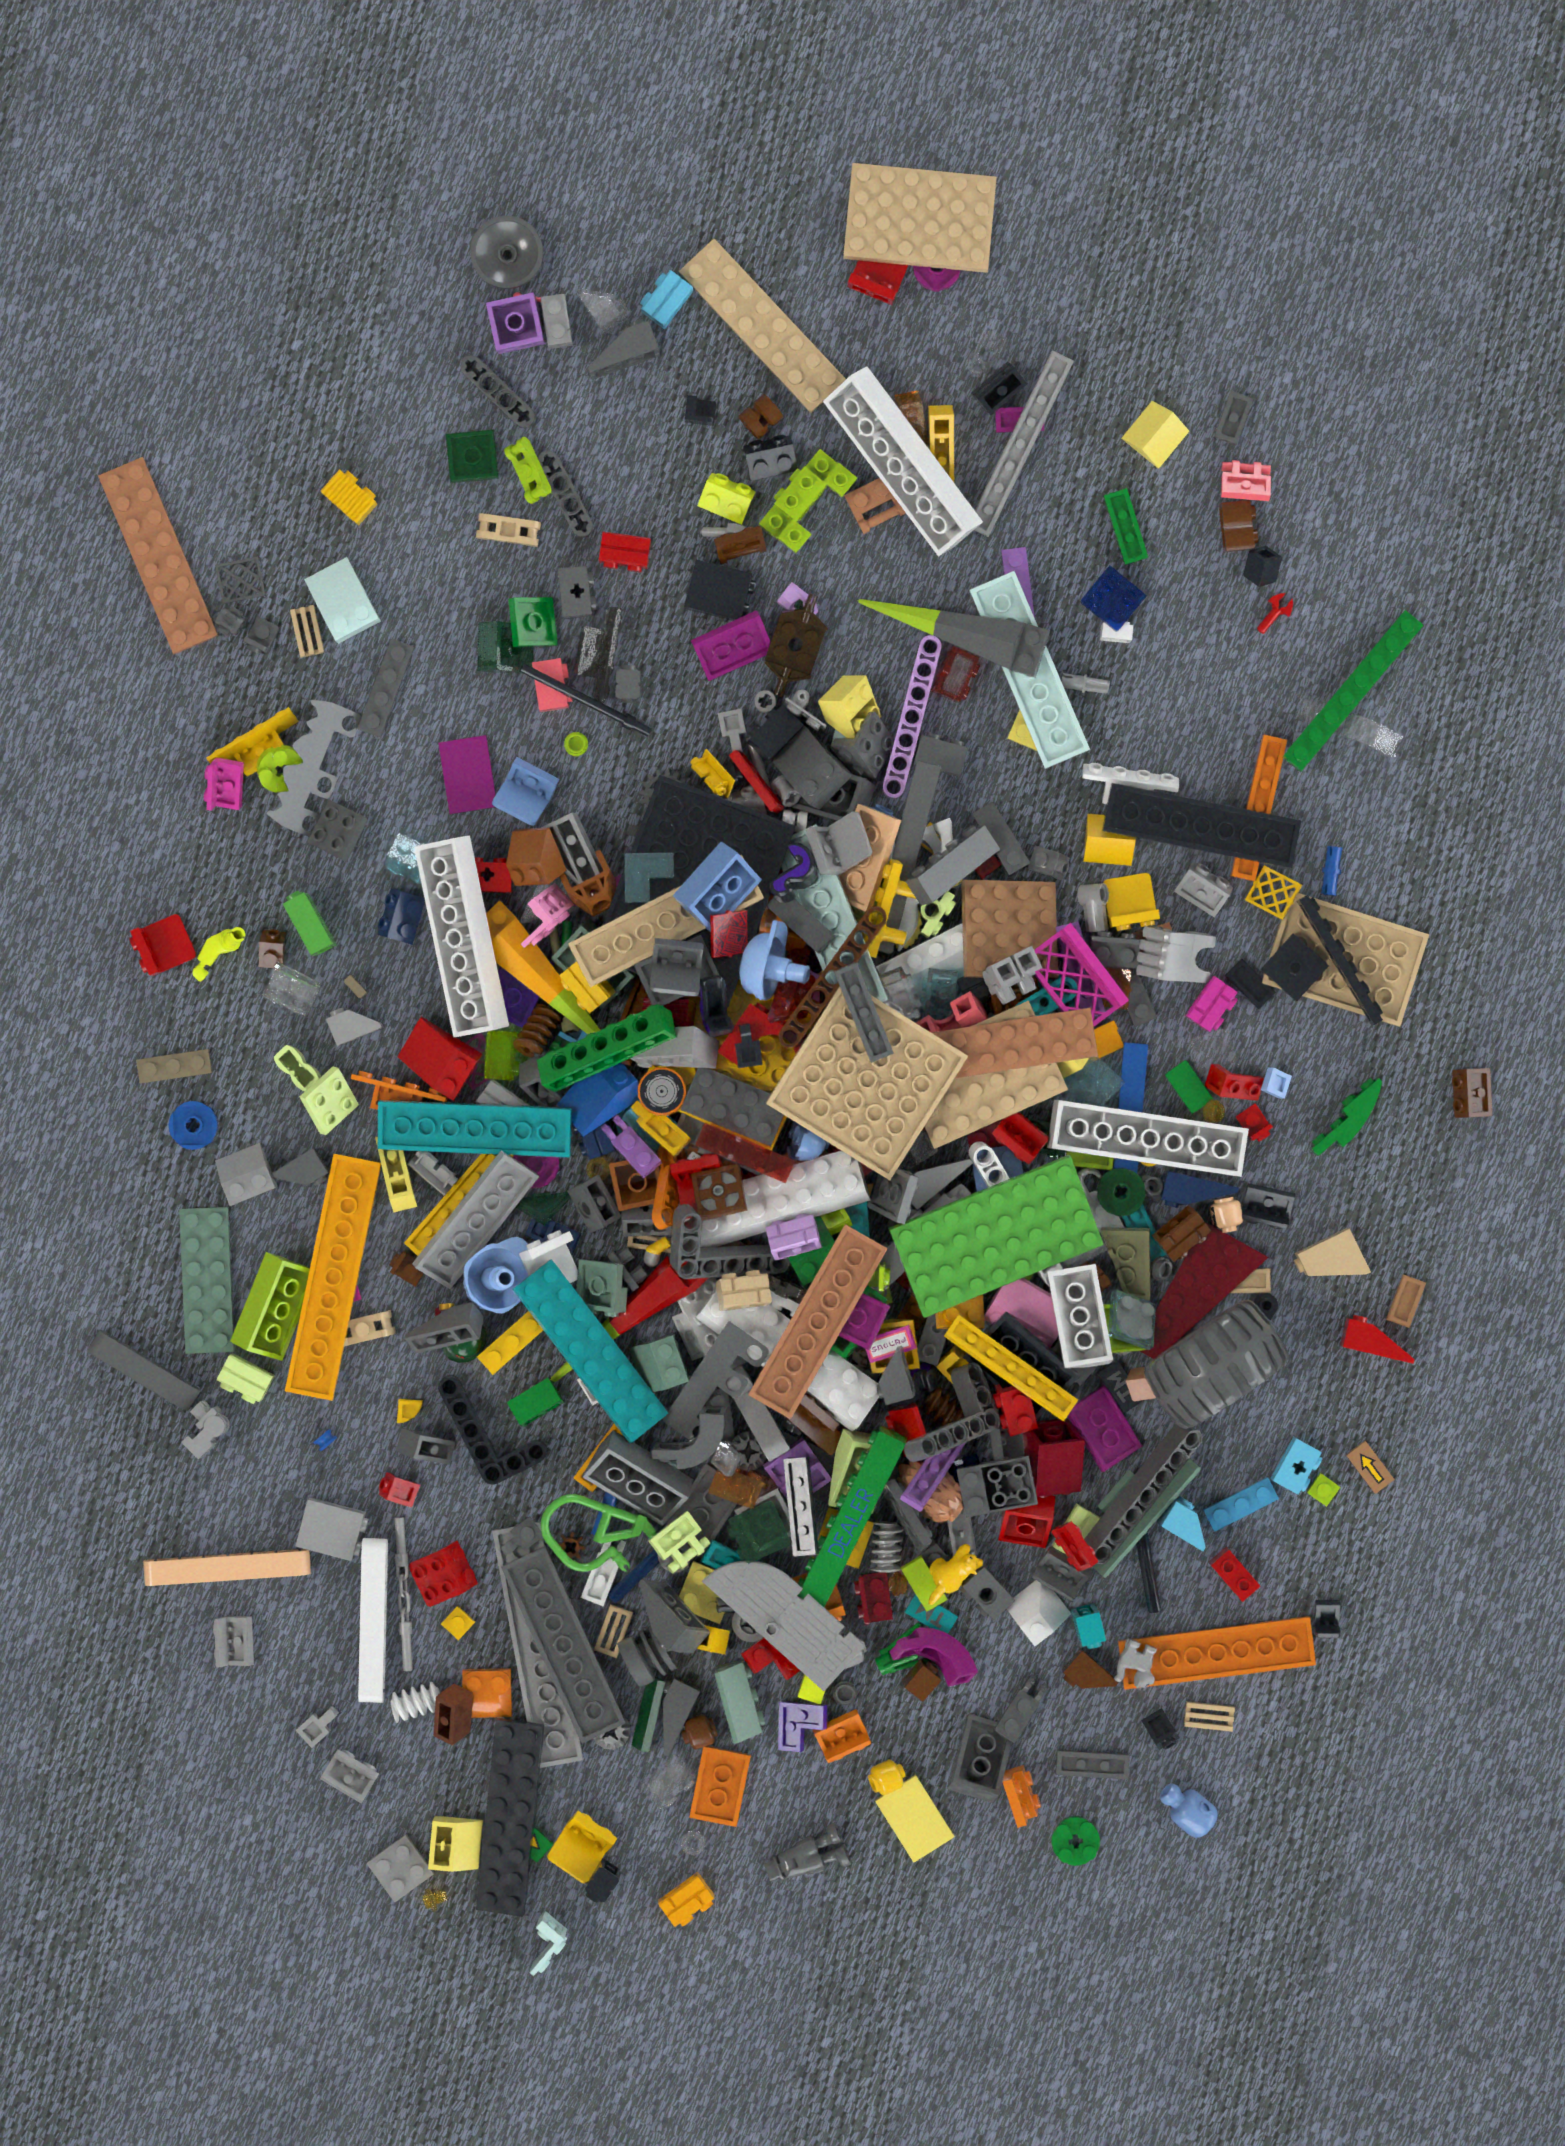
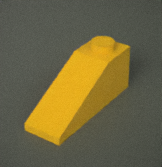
[928,405,954,482]

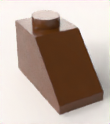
[1062,1648,1118,1689]

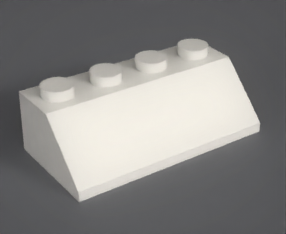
[875,923,964,1008]
[1047,1264,1113,1368]

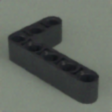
[438,1375,548,1485]

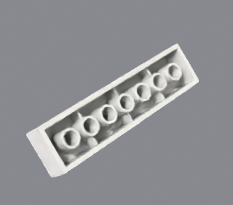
[823,367,983,557]
[414,836,509,1037]
[1047,1100,1249,1177]
[678,1150,870,1248]
[695,1289,879,1431]

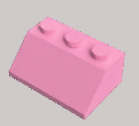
[984,1278,1058,1348]

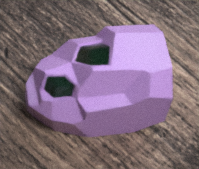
[777,582,818,615]

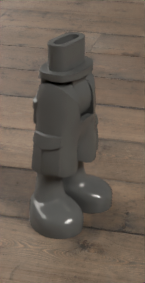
[764,1822,851,1882]

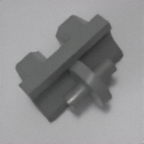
[608,1246,648,1291]

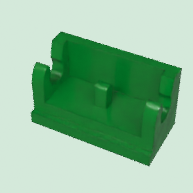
[507,1378,565,1427]

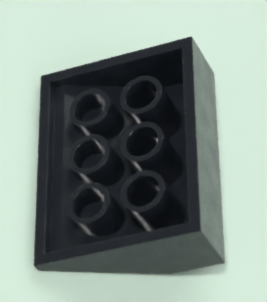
[963,1312,1081,1420]

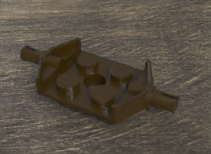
[764,593,828,697]

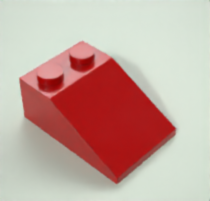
[397,1016,483,1101]
[885,1402,926,1457]

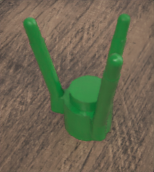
[875,1623,931,1675]

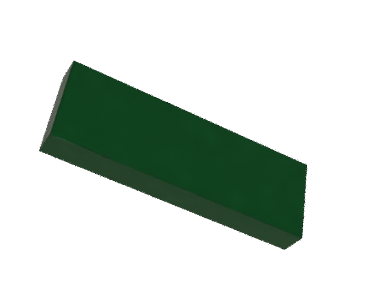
[631,1676,665,1752]

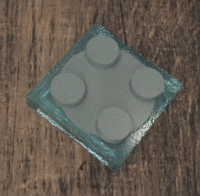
[1108,1290,1156,1350]

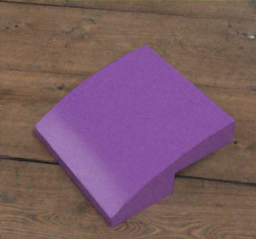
[763,1438,832,1499]

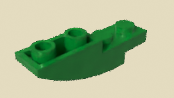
[1309,1078,1382,1156]

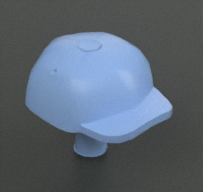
[739,920,810,1001]
[463,1237,528,1314]

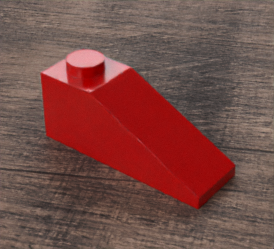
[1340,1315,1415,1364]

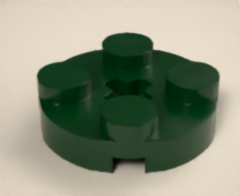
[1097,1168,1145,1217]

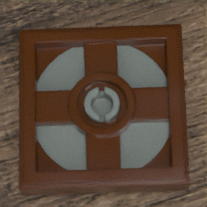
[691,1163,748,1221]

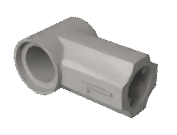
[1077,883,1109,932]

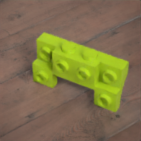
[759,449,858,554]

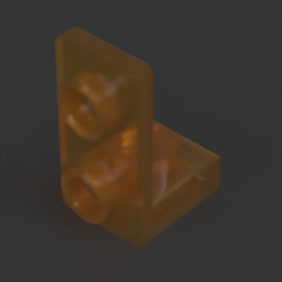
[894,390,929,446]

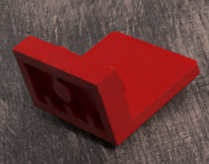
[847,260,908,305]

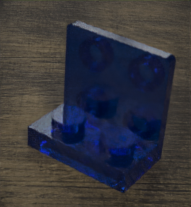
[1080,565,1147,632]

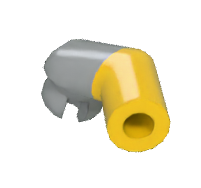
[644,1236,671,1267]

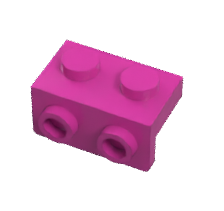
[204,758,244,811]

